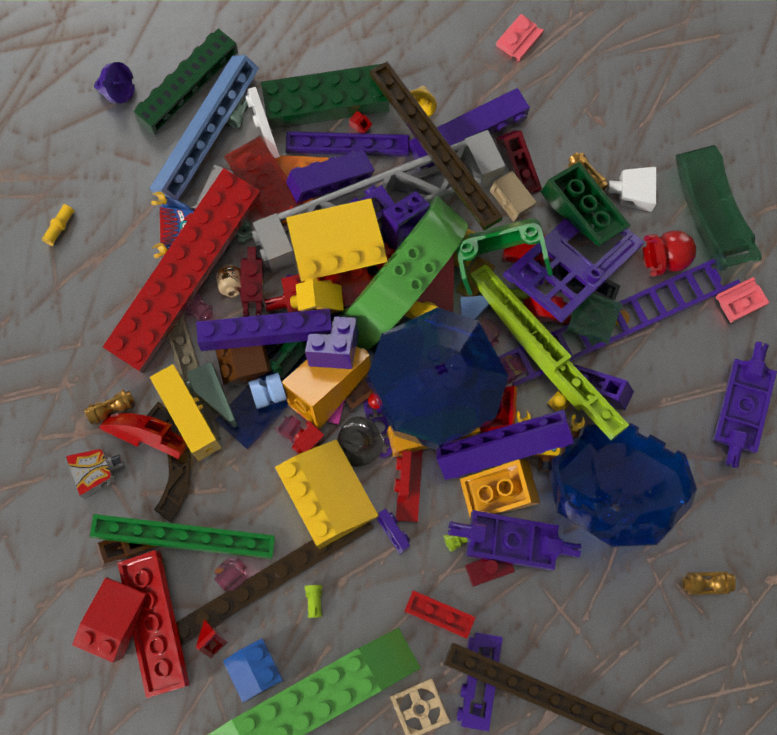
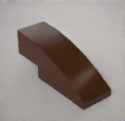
[96,521,164,568]

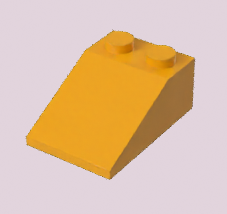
[460,459,540,516]

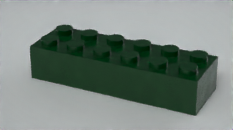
[261,64,389,130]

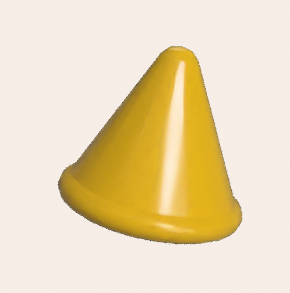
[410,86,437,117]

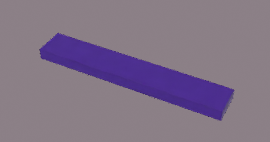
[285,131,409,157]

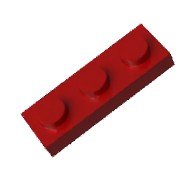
[404,590,476,639]

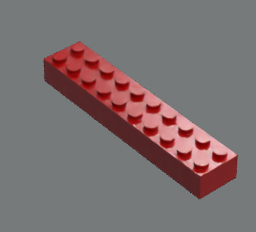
[102,168,261,373]

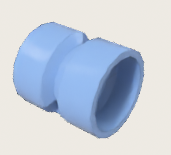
[249,373,287,409]

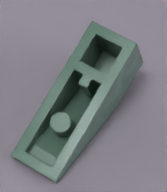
[186,362,238,427]

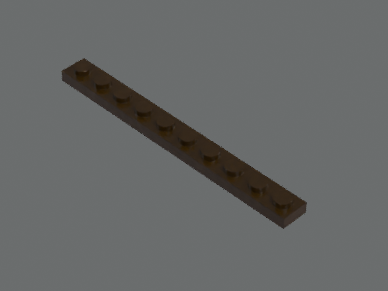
[370,62,503,231]
[176,522,374,647]
[443,643,664,735]

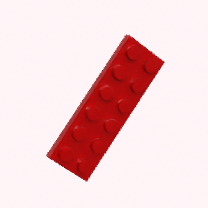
[117,550,190,698]

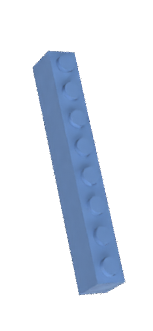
[149,55,259,200]

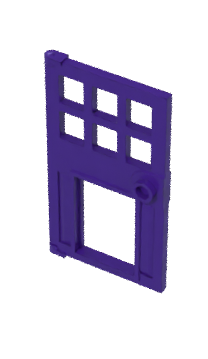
[503,219,645,323]

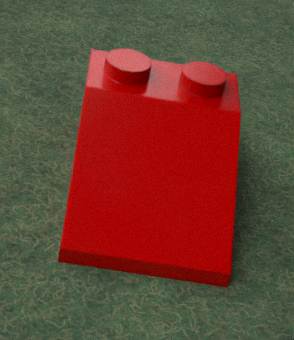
[72,577,147,663]

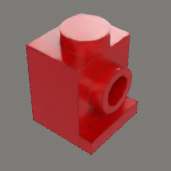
[291,420,325,454]

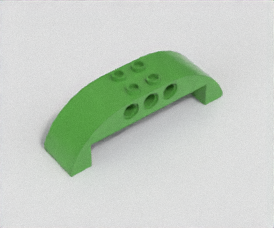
[331,195,468,351]

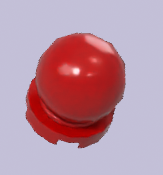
[642,230,697,277]

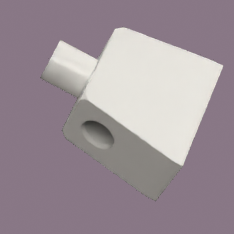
[607,167,656,212]

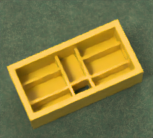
[150,364,222,461]

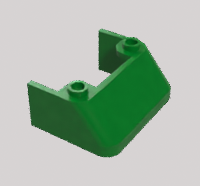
[457,219,553,295]

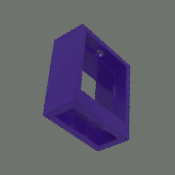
[381,191,430,251]

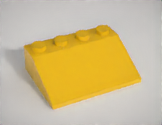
[286,198,387,282]
[275,439,379,549]

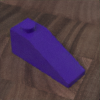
[573,364,634,410]

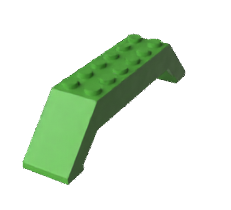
[208,628,421,735]

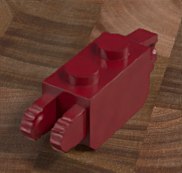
[241,246,264,317]

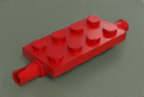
[264,267,376,313]

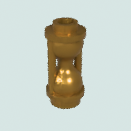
[568,152,609,191]
[84,389,135,425]
[682,571,736,595]

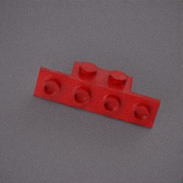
[394,450,423,523]

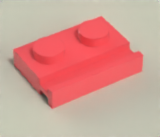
[496,14,544,62]
[715,277,770,323]

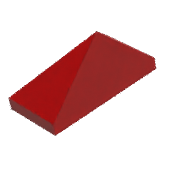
[196,619,228,658]

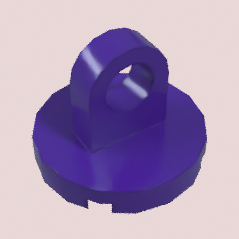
[94,62,135,104]

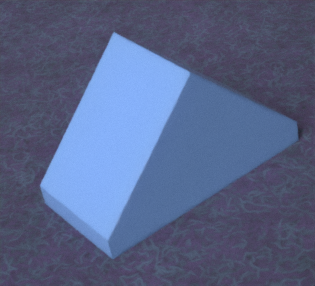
[459,296,490,334]

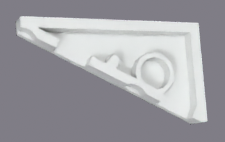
[245,87,280,160]

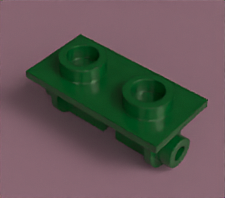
[269,341,307,380]

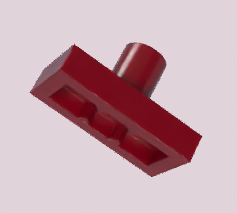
[465,559,515,587]

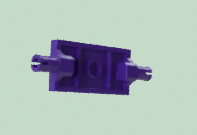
[713,342,777,468]
[448,510,581,571]

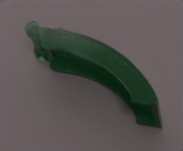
[676,145,762,271]

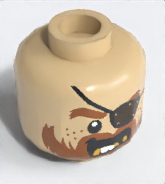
[216,264,241,298]

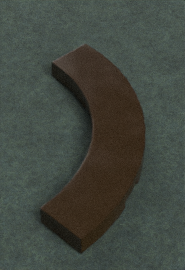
[147,402,192,523]

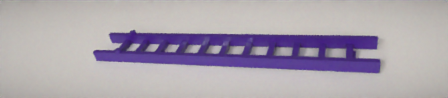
[498,254,741,387]

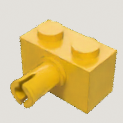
[290,278,344,314]

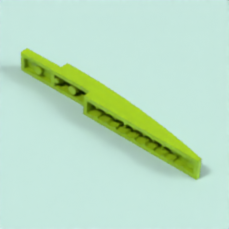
[469,264,629,440]

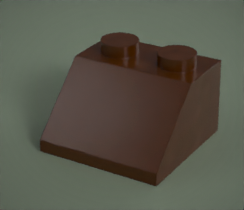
[215,345,271,385]

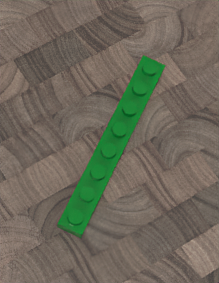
[90,514,275,559]

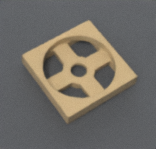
[390,678,450,735]

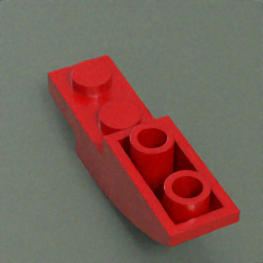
[99,413,188,459]

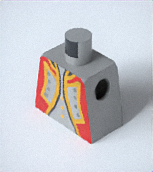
[66,449,124,499]

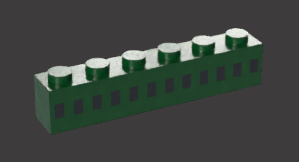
[133,28,238,135]

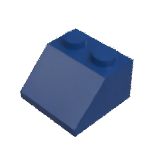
[223,638,284,703]

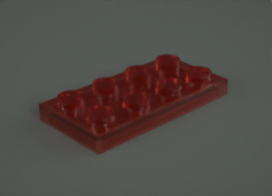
[224,136,303,218]

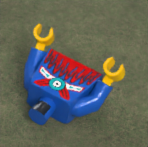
[151,192,194,258]

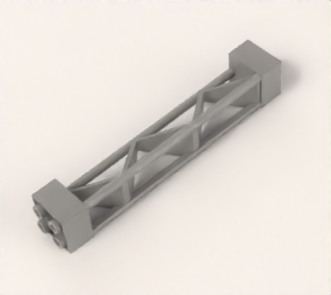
[251,130,505,274]

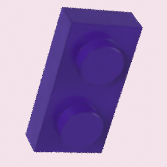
[376,508,410,554]

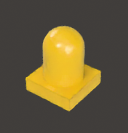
[547,391,570,412]

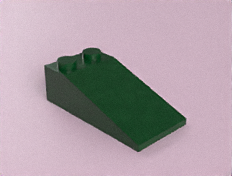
[541,162,631,247]

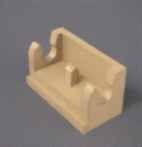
[490,171,537,223]

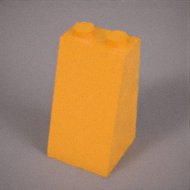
[282,347,371,429]

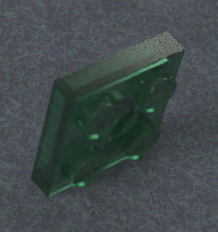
[567,290,623,344]

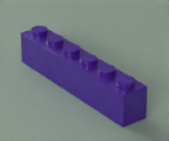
[409,88,530,169]
[196,309,332,351]
[436,410,574,480]

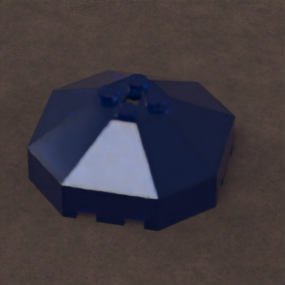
[366,307,509,450]
[549,423,697,547]

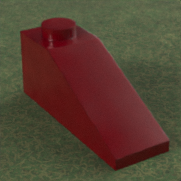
[496,130,542,194]

